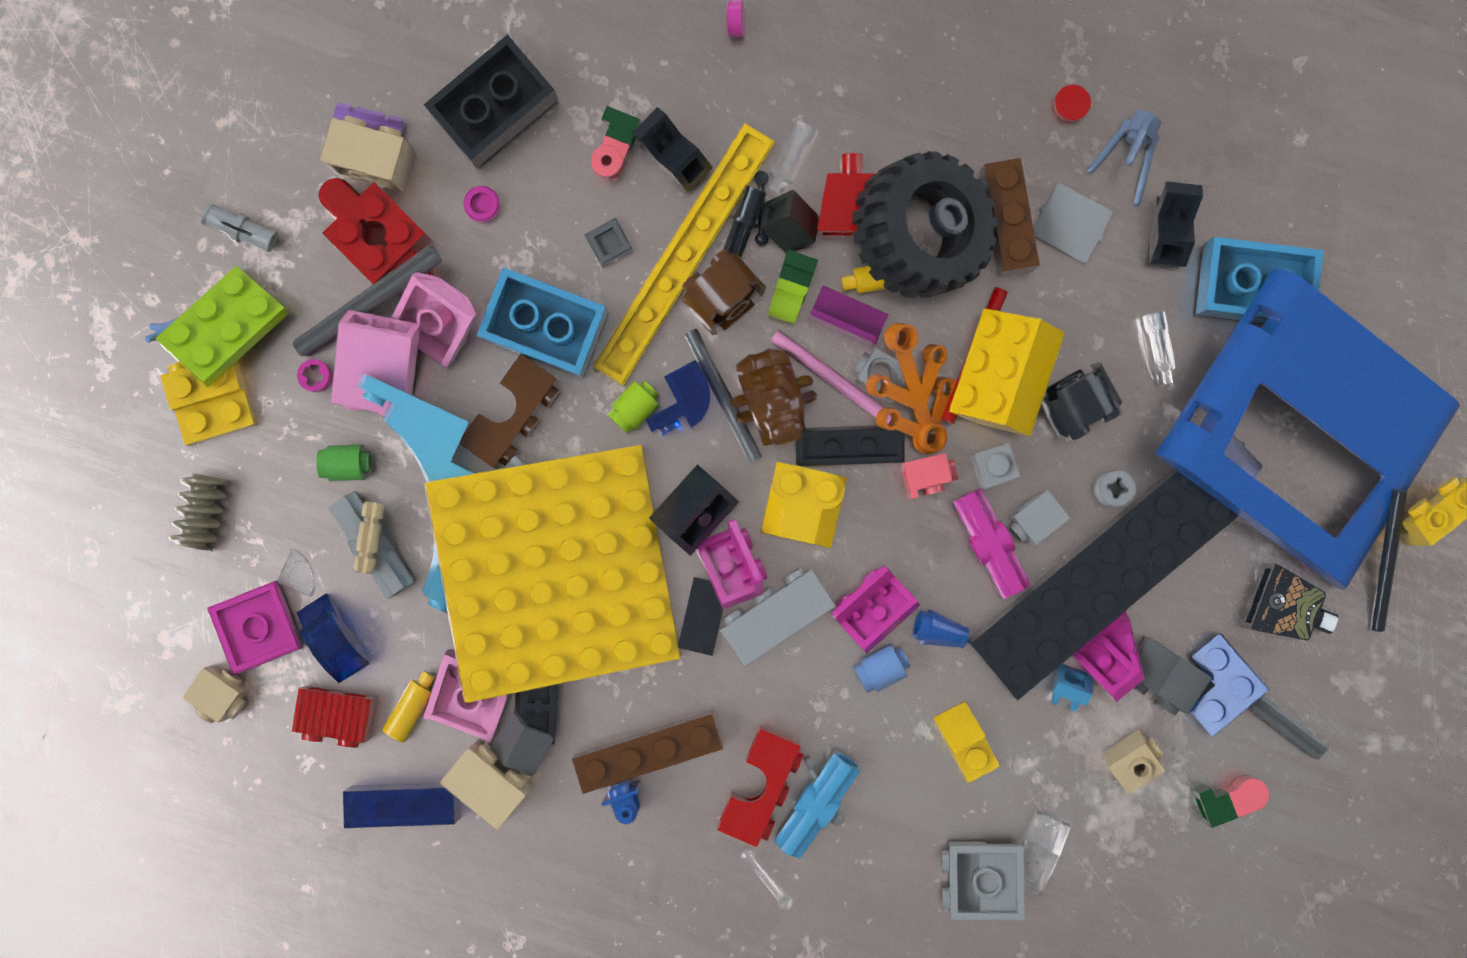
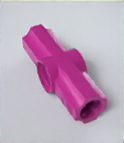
[953,488,1031,599]

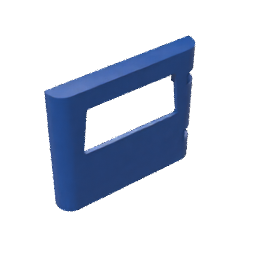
[1155,268,1460,590]

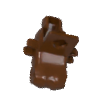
[731,348,817,446]

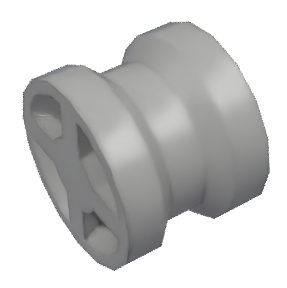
[1095,470,1136,507]

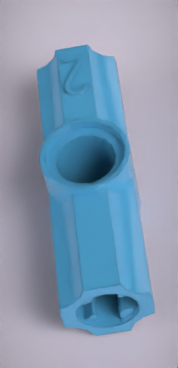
[774,751,861,859]

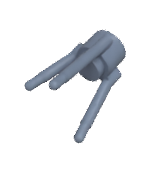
[1088,110,1162,206]

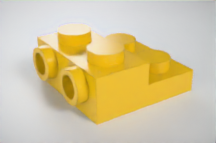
[160,361,257,446]
[1400,476,1467,546]

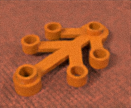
[866,323,956,454]

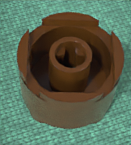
[682,249,766,335]

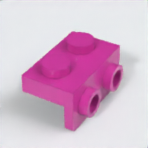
[696,519,767,610]
[831,565,921,654]

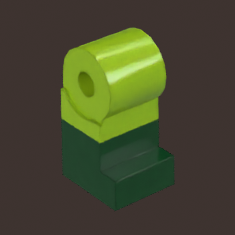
[767,249,818,325]

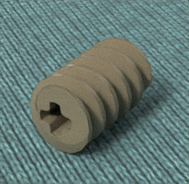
[169,473,229,552]

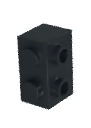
[649,464,739,556]

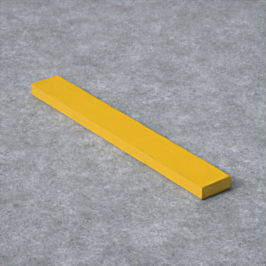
[592,123,775,386]

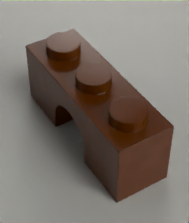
[979,158,1040,277]
[459,353,560,469]

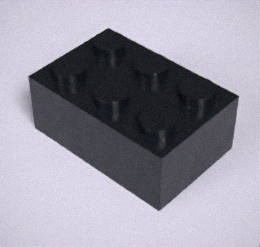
[423,34,559,168]

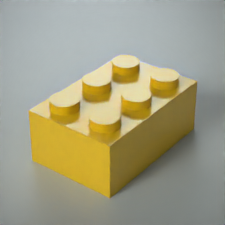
[949,308,1065,437]

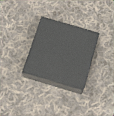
[584,218,634,268]

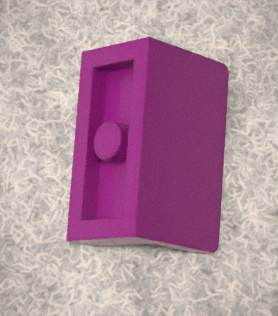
[808,285,889,348]

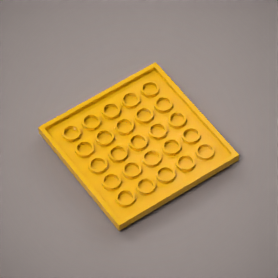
[424,445,680,703]

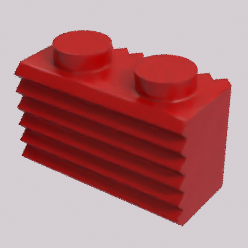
[292,686,376,748]

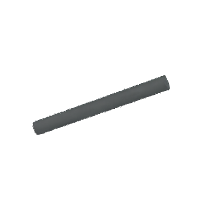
[684,328,762,463]

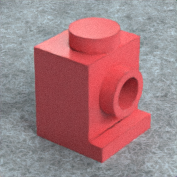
[900,453,958,499]

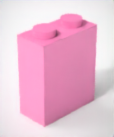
[331,310,420,416]

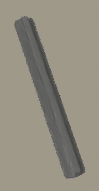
[293,247,442,357]

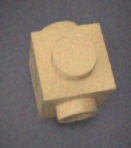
[182,665,248,723]
[1103,729,1165,795]

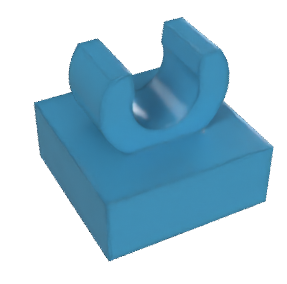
[1052,664,1093,711]

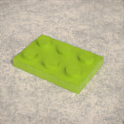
[155,266,288,388]

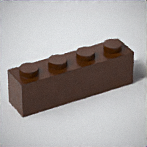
[572,710,724,794]

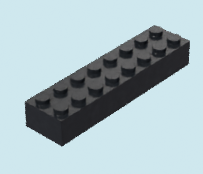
[967,468,1239,701]

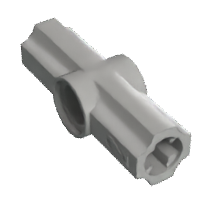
[329,491,415,599]

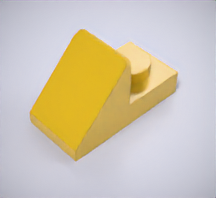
[933,701,1000,783]

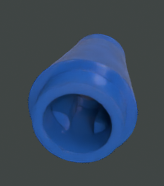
[912,609,969,649]

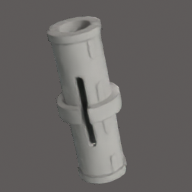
[201,204,278,252]

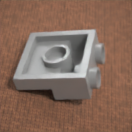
[942,841,1025,921]

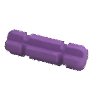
[333,102,405,137]

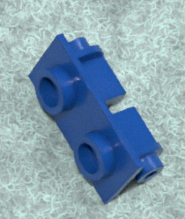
[601,779,641,824]

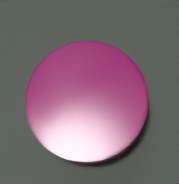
[727,0,745,37]
[463,186,501,223]

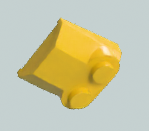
[761,462,847,548]

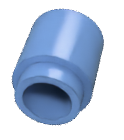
[854,644,911,693]

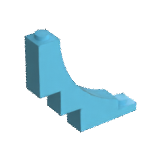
[357,373,476,613]

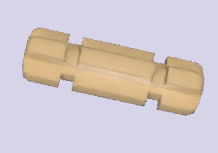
[353,501,384,574]

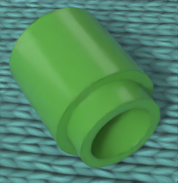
[316,444,373,482]

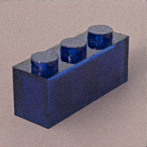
[343,783,461,829]

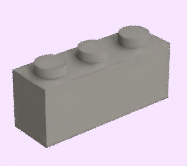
[720,567,836,667]

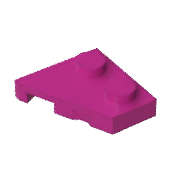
[1072,611,1145,702]

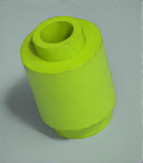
[607,380,660,434]

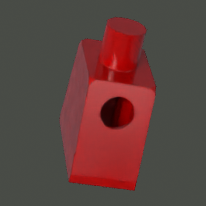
[817,153,876,237]

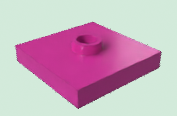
[207,581,304,675]

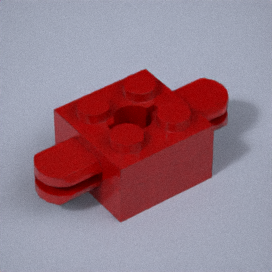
[318,177,435,289]

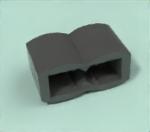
[1133,637,1212,716]

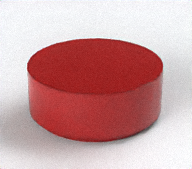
[1053,84,1091,123]

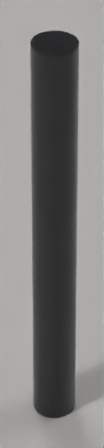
[1370,488,1408,632]

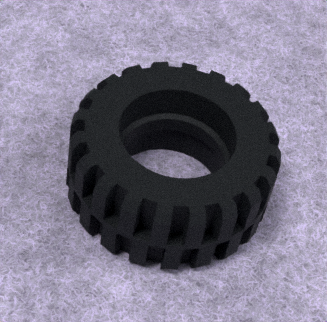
[852,151,998,299]

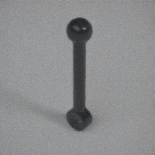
[754,171,769,246]

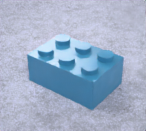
[1195,237,1324,323]
[476,267,609,378]

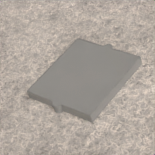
[1033,182,1113,265]

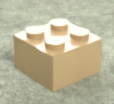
[320,116,416,193]
[440,741,533,830]

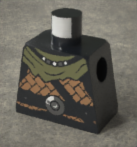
[1242,563,1338,641]

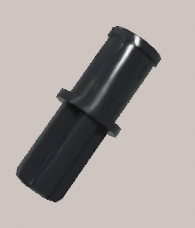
[723,185,767,257]

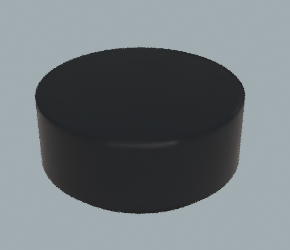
[929,198,968,238]

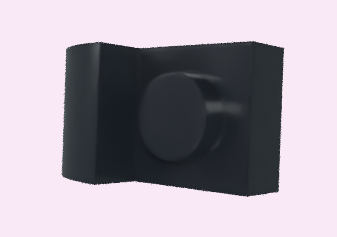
[632,107,713,193]
[1149,181,1203,267]

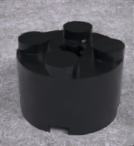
[1041,362,1123,441]

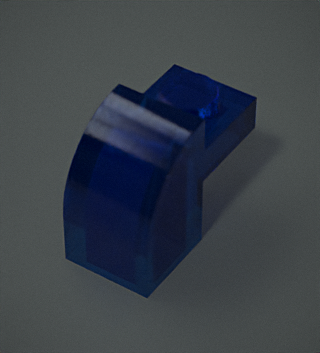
[645,360,711,436]
[296,593,370,683]

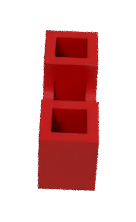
[717,725,804,847]

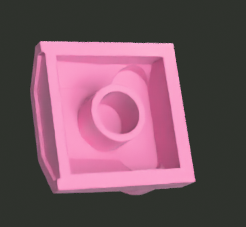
[391,272,476,368]
[423,649,509,744]

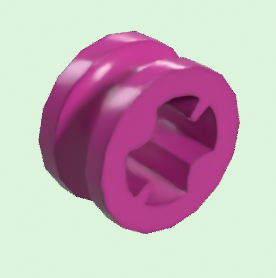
[297,359,333,393]

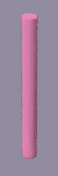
[770,330,891,424]

